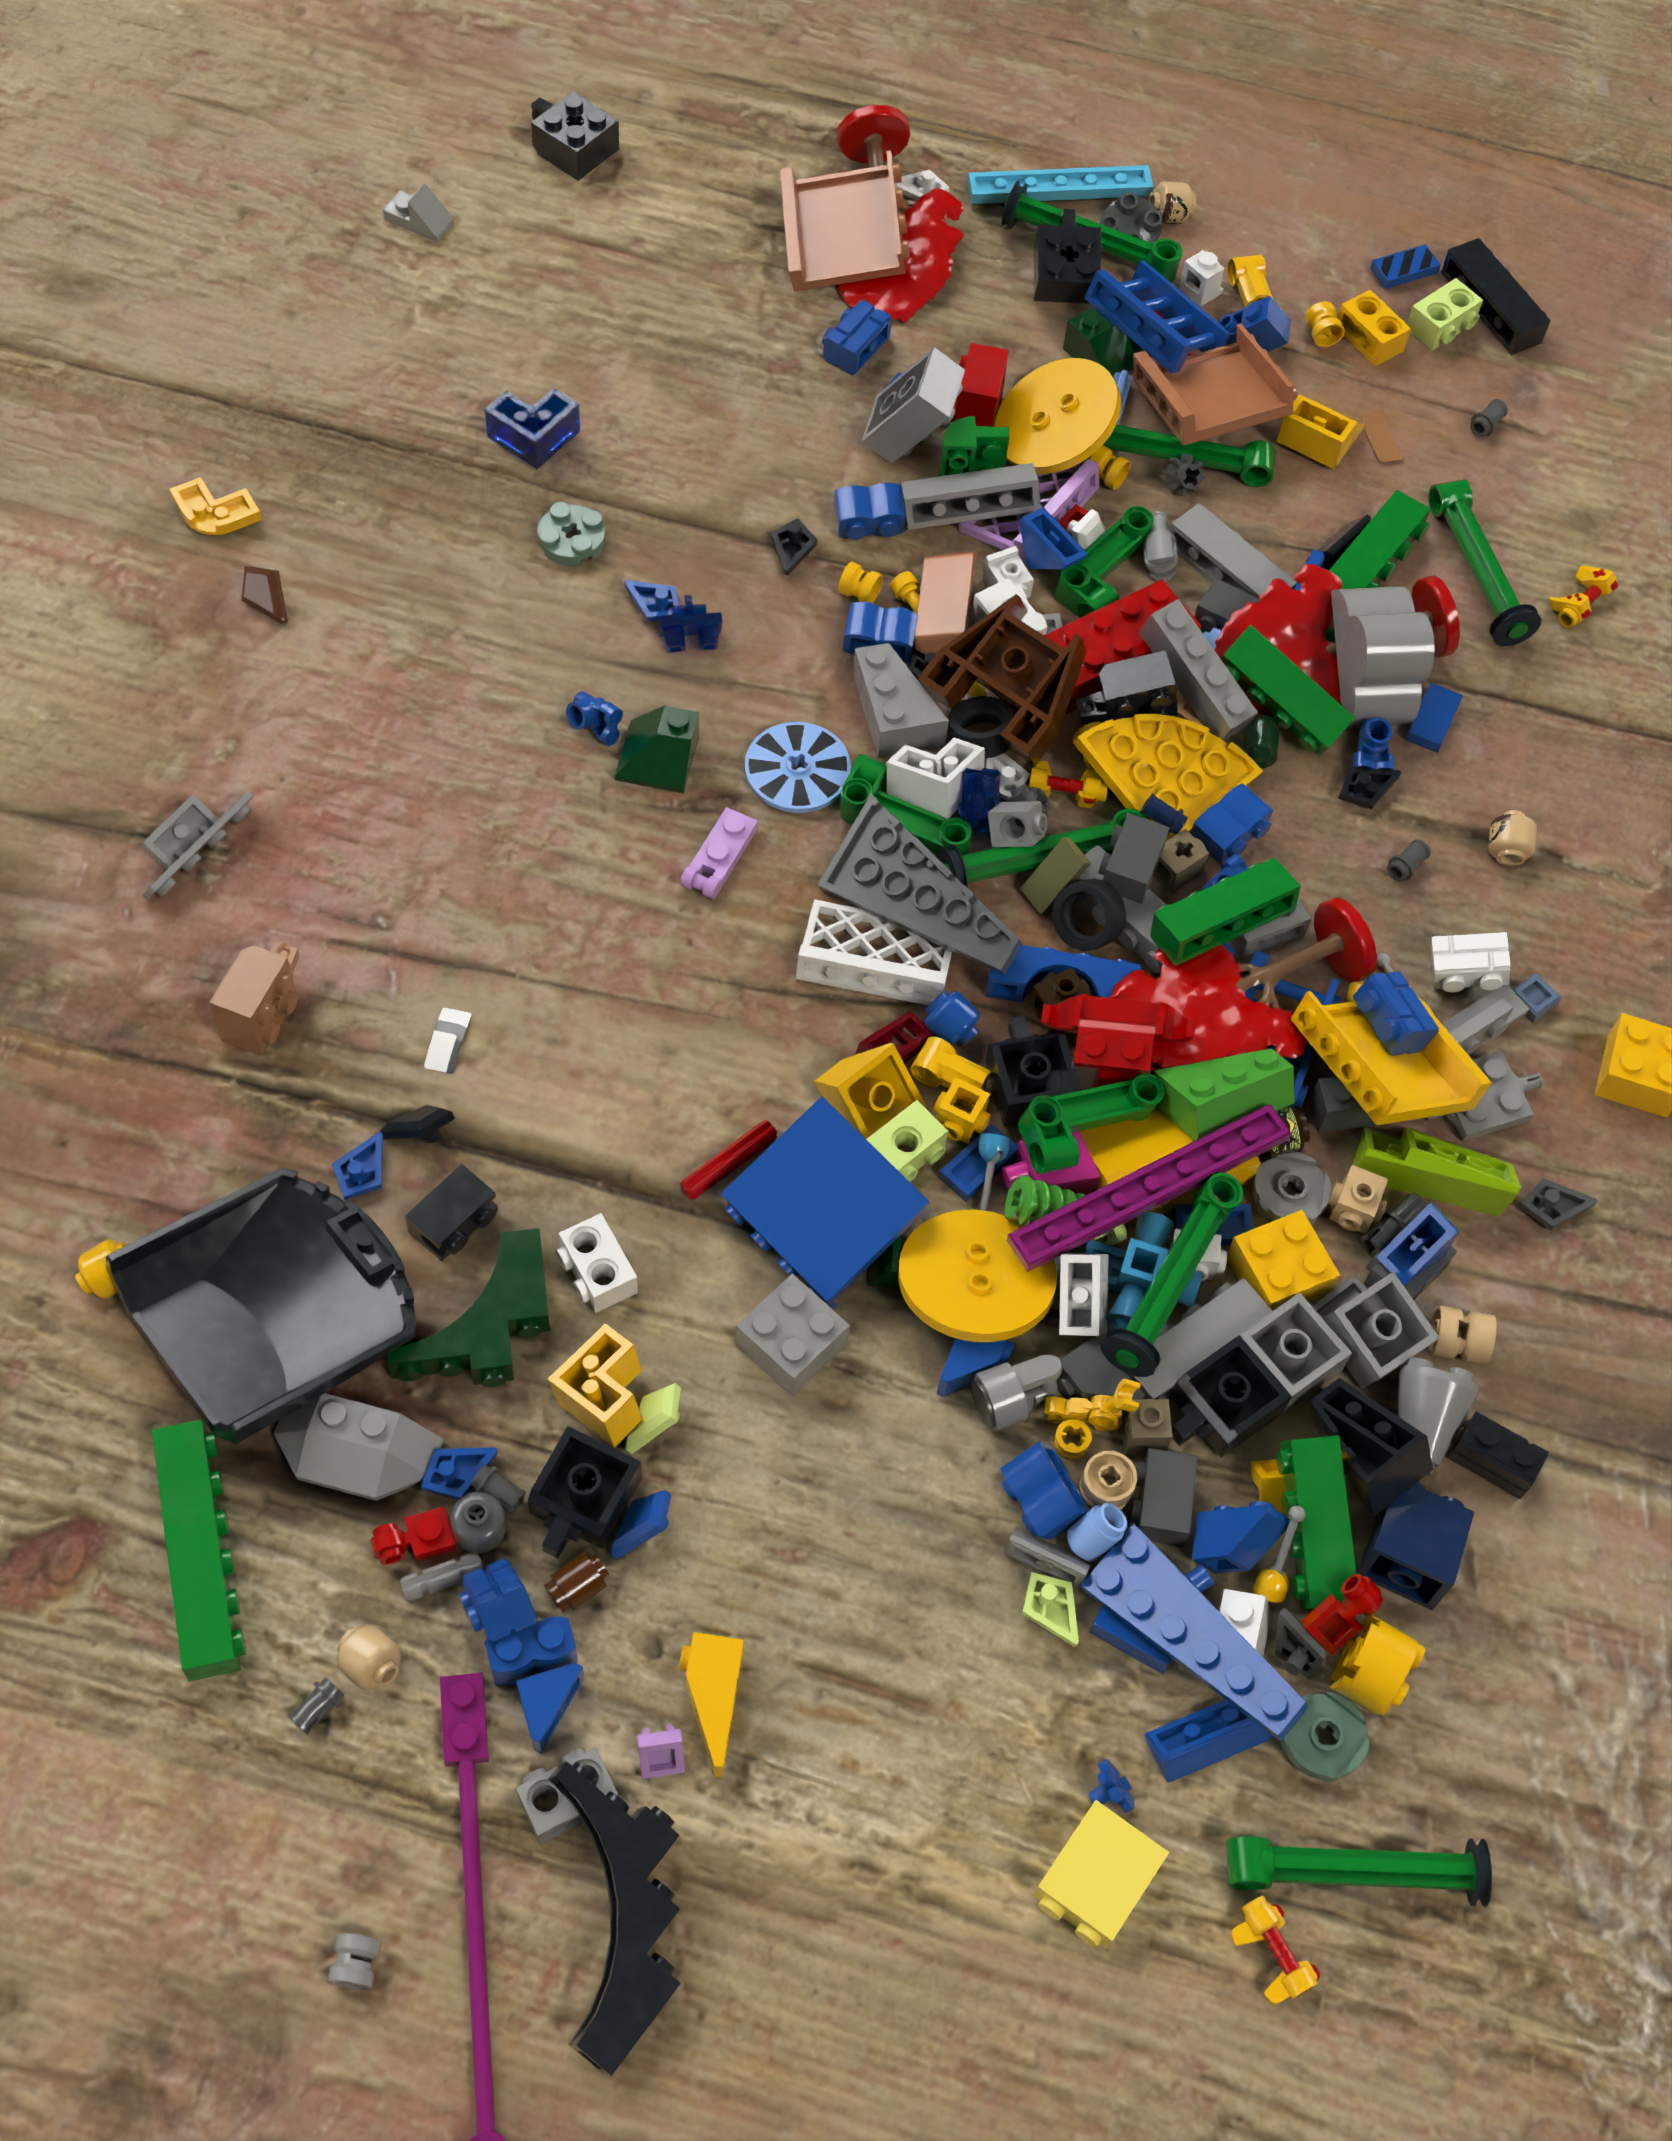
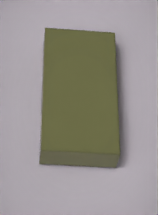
[1020,838,1091,915]

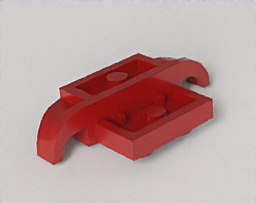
[1041,994,1195,1074]

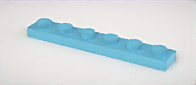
[967,165,1154,204]

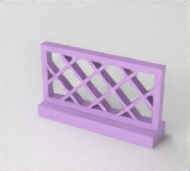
[959,459,1099,568]

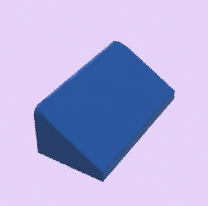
[1089,1606,1172,1674]

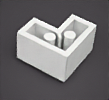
[886,738,985,819]

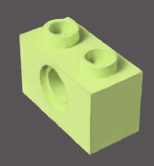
[866,1100,948,1182]

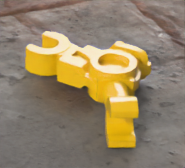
[1045,1379,1141,1431]

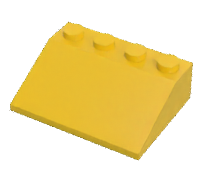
[1080,1107,1261,1227]

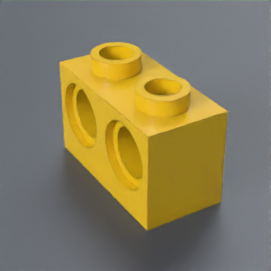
[1338,290,1411,367]

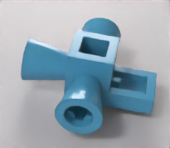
[1084,1212,1203,1329]

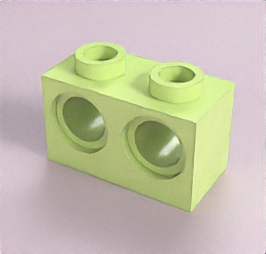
[1407,278,1483,351]

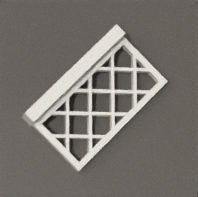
[796,899,952,1005]

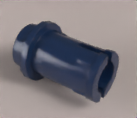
[1140,793,1188,835]

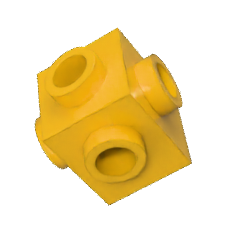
[933,1078,991,1145]

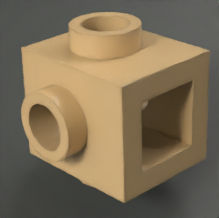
[1328,1165,1388,1233]

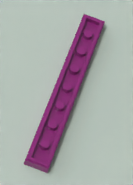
[1006,1104,1292,1272]

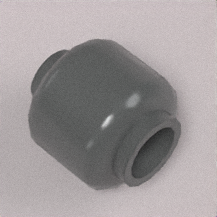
[450,1492,506,1553]

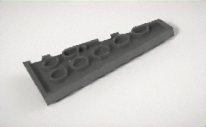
[817,794,1023,976]

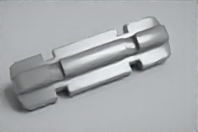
[400,1552,484,1601]

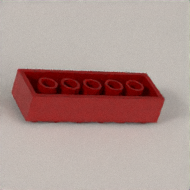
[996,579,1202,716]

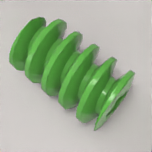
[1004,1175,1086,1226]

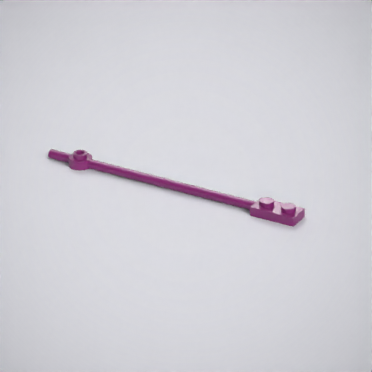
[440,1672,506,2141]

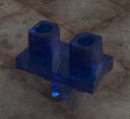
[658,595,722,653]
[958,768,1000,836]

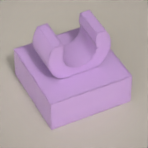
[637,1724,685,1779]

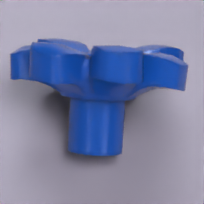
[1089,1759,1134,1813]

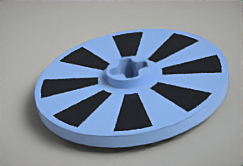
[745,722,851,813]

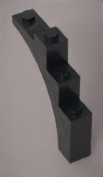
[548,1762,681,2076]

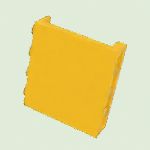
[1291,986,1492,1126]

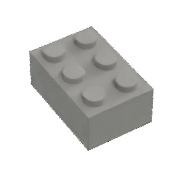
[861,347,965,464]

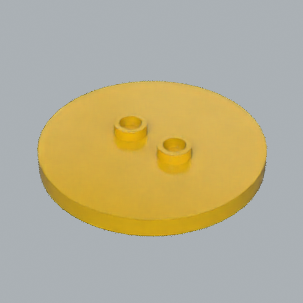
[994,358,1121,474]
[898,1210,1057,1342]

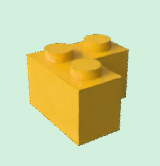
[548,1324,643,1448]

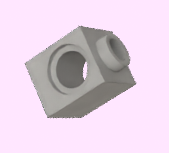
[988,801,1047,847]

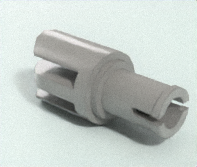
[1143,511,1178,582]

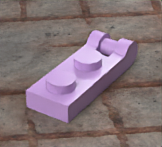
[680,807,758,900]

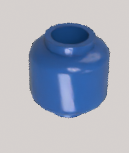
[924,990,980,1046]

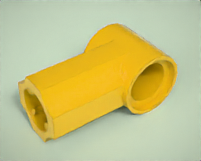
[1227,254,1273,307]
[910,1037,991,1090]

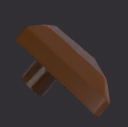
[241,566,288,623]

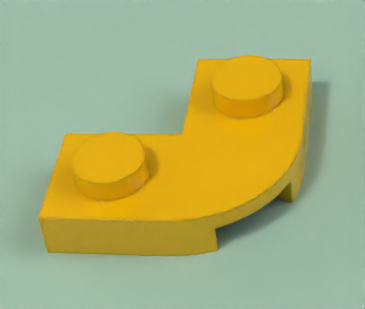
[169,477,262,535]

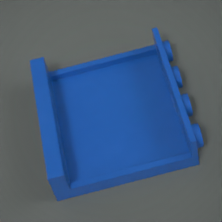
[721,1096,934,1310]

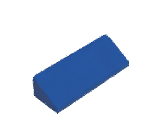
[1144,1700,1275,1782]

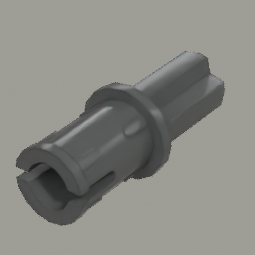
[1360,1193,1426,1256]

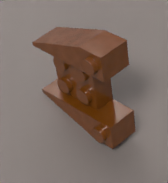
[918,594,1087,767]

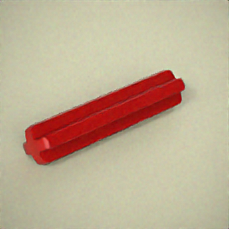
[680,1120,777,1200]

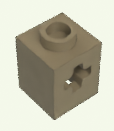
[1153,828,1209,894]
[1122,1399,1173,1455]

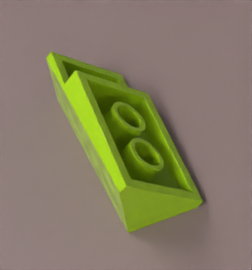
[1353,1126,1521,1217]

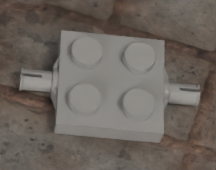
[1423,1051,1543,1141]

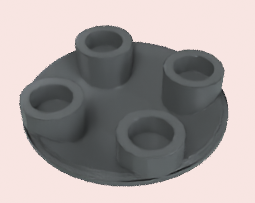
[1100,192,1162,244]

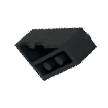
[1310,1378,1433,1517]

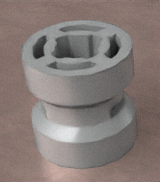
[327,1933,381,1991]

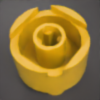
[1330,1614,1426,1716]

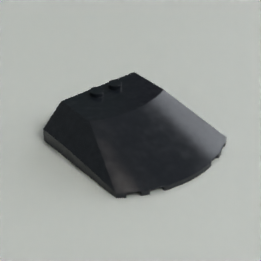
[106,1167,416,1444]

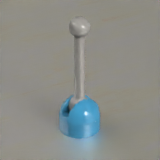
[978,1133,1011,1211]

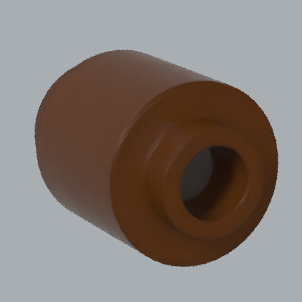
[544,1552,609,1613]

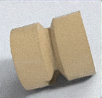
[1428,1305,1497,1365]
[1078,1451,1137,1512]

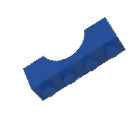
[985,945,1141,1003]

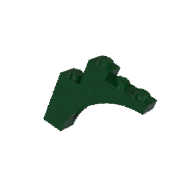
[387,1228,550,1387]

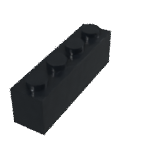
[1441,238,1551,355]

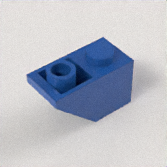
[1217,296,1291,352]
[1192,1501,1290,1574]

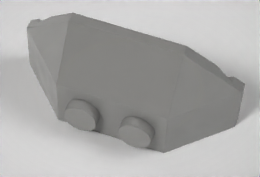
[274,1393,444,1501]

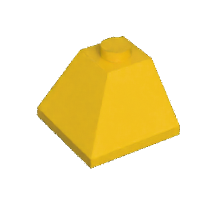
[814,1043,926,1139]

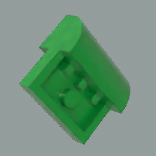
[938,416,1009,477]

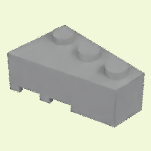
[853,643,949,757]

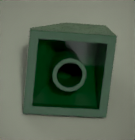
[1063,307,1152,377]
[614,705,699,794]

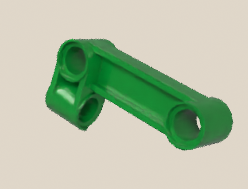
[1054,506,1154,618]
[839,754,972,857]
[1018,1074,1165,1175]

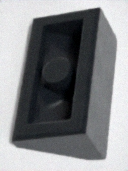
[1306,514,1371,571]

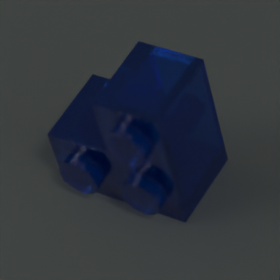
[485,388,580,469]

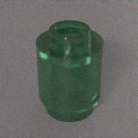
[1243,715,1280,769]

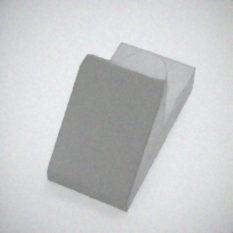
[383,184,454,243]

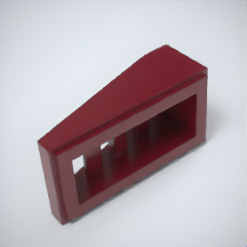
[855,1011,935,1064]

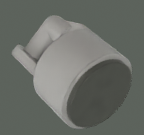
[971,1355,1062,1432]

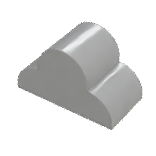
[1331,586,1435,729]

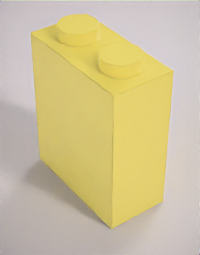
[1033,1800,1169,1949]

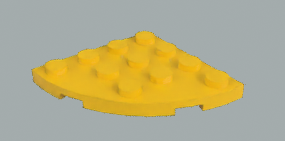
[1073,714,1263,841]

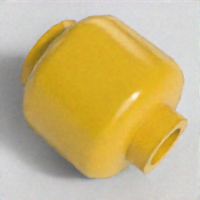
[75,1239,127,1299]

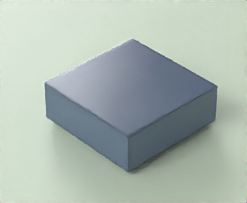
[1513,973,1562,1023]

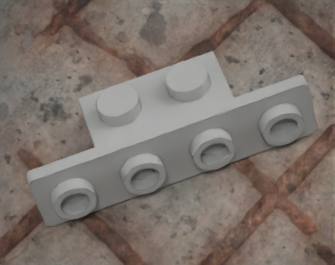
[140,791,254,901]
[1442,985,1529,1055]

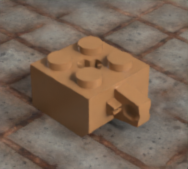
[209,941,300,1056]

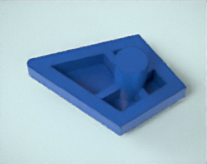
[625,580,681,622]
[332,1132,383,1200]
[421,1447,498,1500]
[609,1490,671,1560]

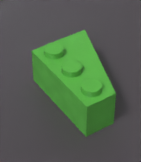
[1154,1048,1295,1141]

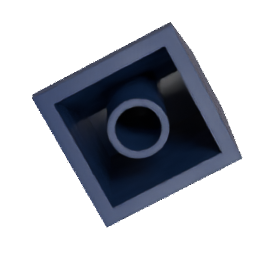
[1356,1482,1474,1611]

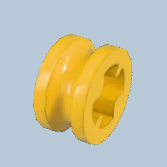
[1053,1419,1092,1460]

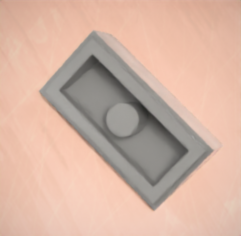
[1005,1528,1091,1589]

